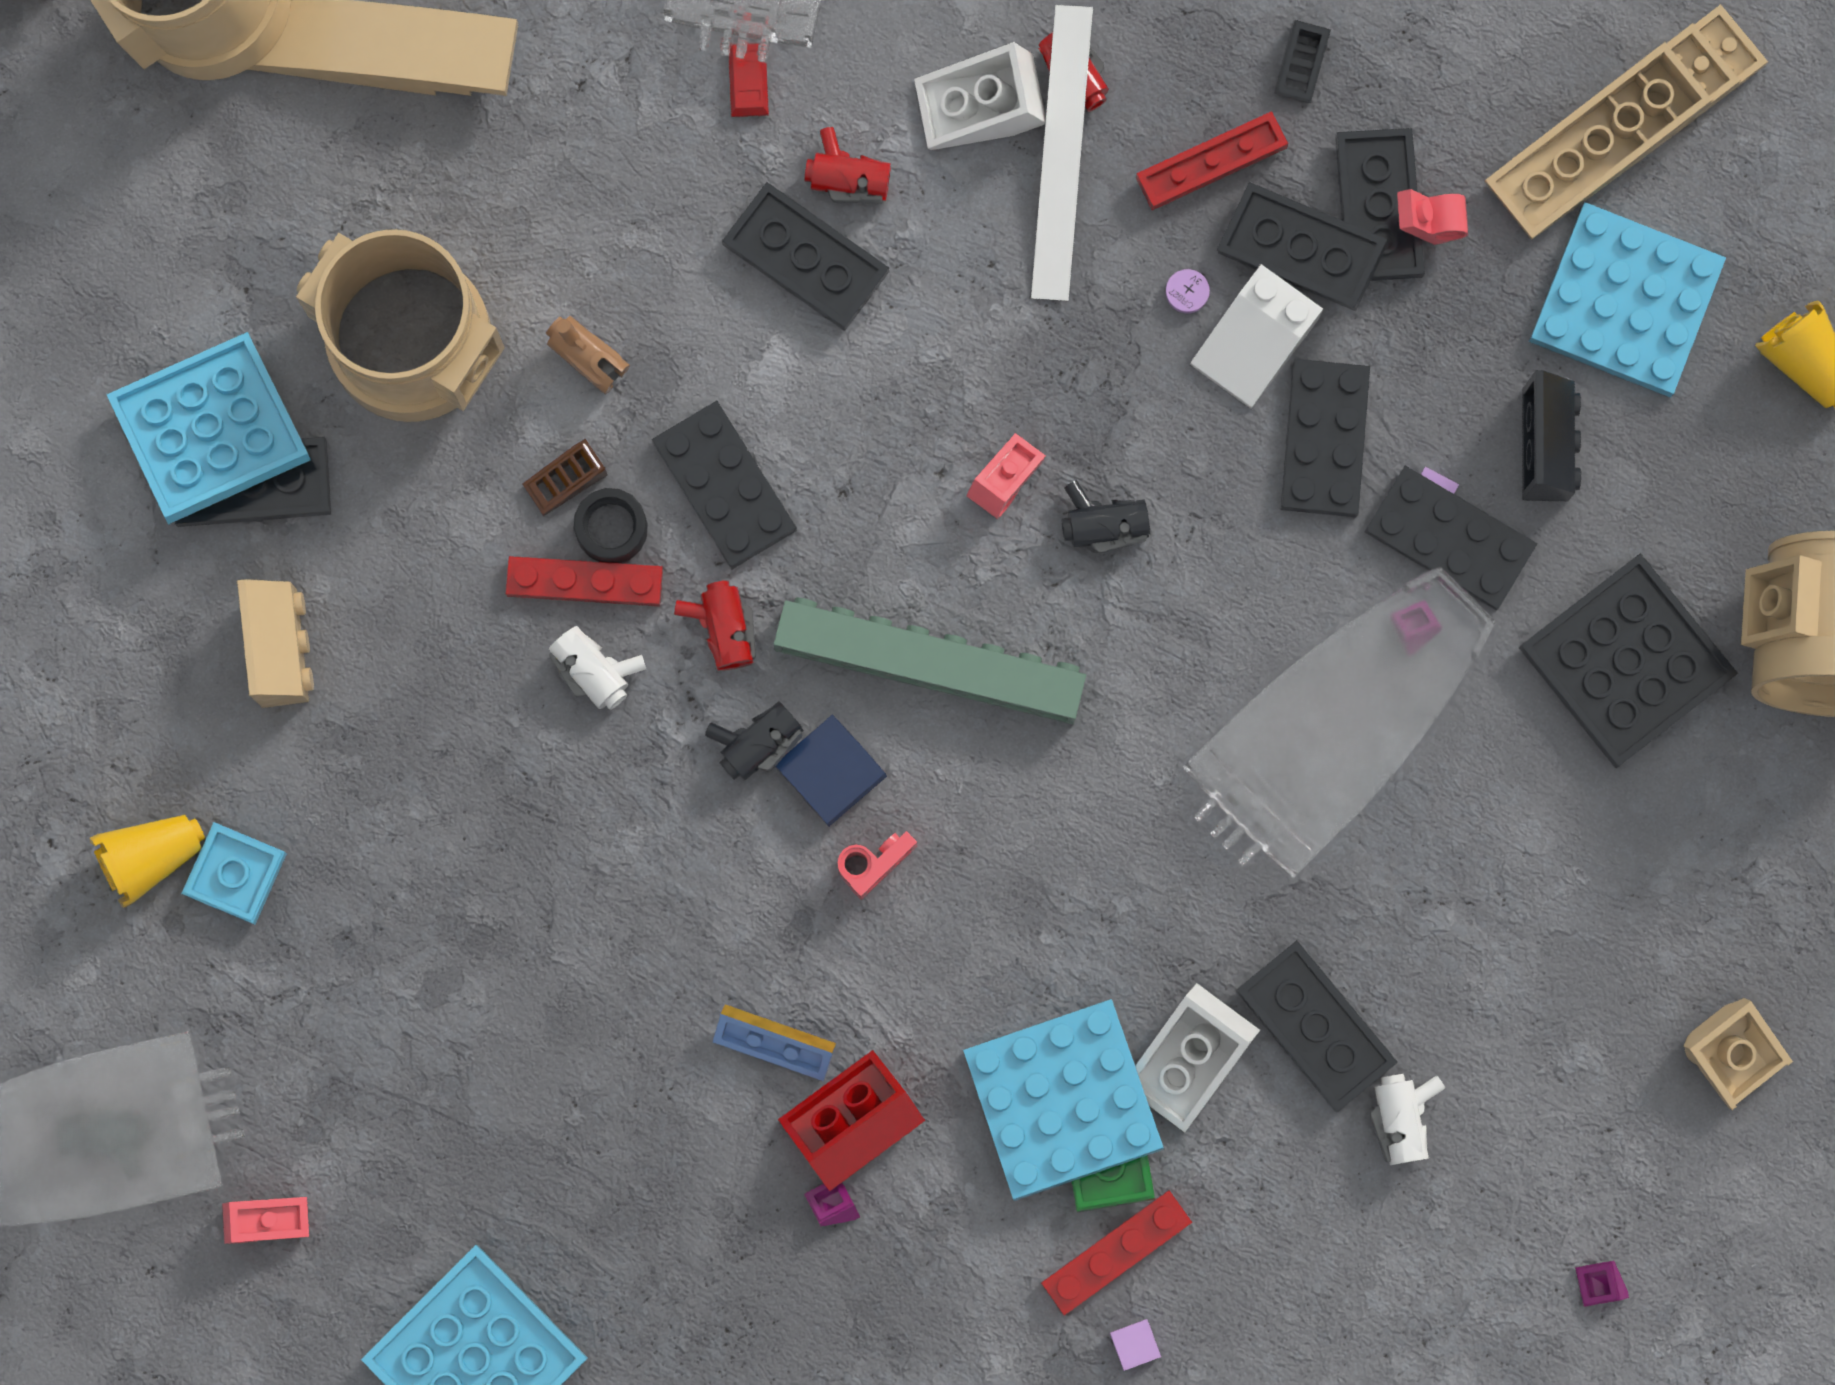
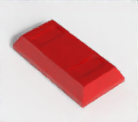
[728,42,769,117]

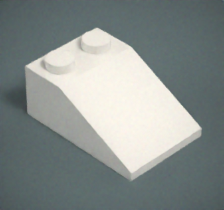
[914,42,1046,150]
[1190,264,1323,409]
[1135,983,1260,1132]

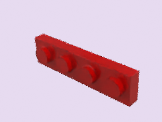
[1136,111,1289,211]
[506,556,663,607]
[1041,1190,1193,1316]

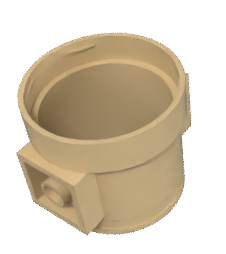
[91,0,291,80]
[296,229,505,422]
[1741,531,1835,717]

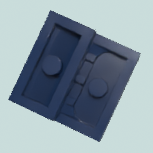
[775,714,887,827]

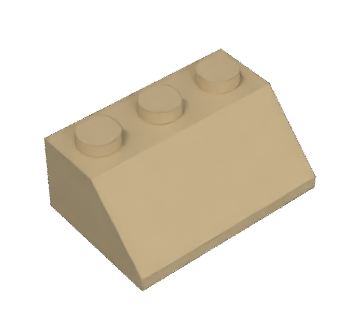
[237,580,314,708]

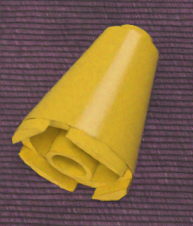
[1755,300,1835,408]
[89,815,205,908]

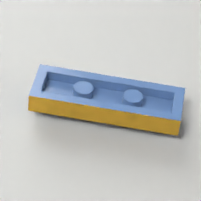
[713,1004,836,1081]

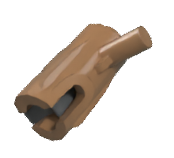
[546,316,630,395]

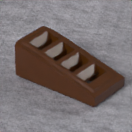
[522,439,608,516]

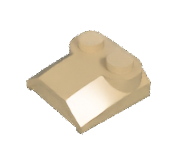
[1684,998,1793,1110]

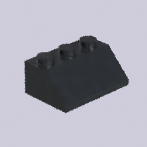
[1522,370,1581,502]

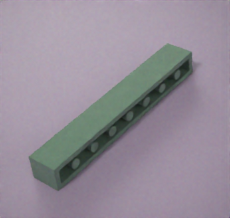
[774,597,1086,725]

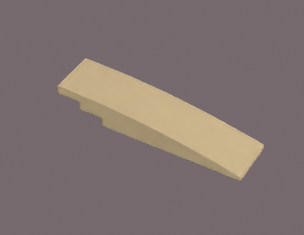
[247,0,518,96]
[1485,4,1768,240]

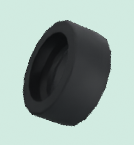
[573,488,648,563]

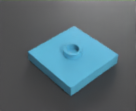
[181,822,287,925]

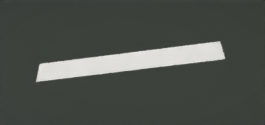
[1031,5,1093,301]

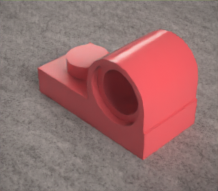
[1397,189,1468,245]
[966,433,1046,519]
[837,831,917,900]
[222,1197,309,1244]

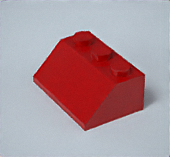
[778,1050,925,1191]

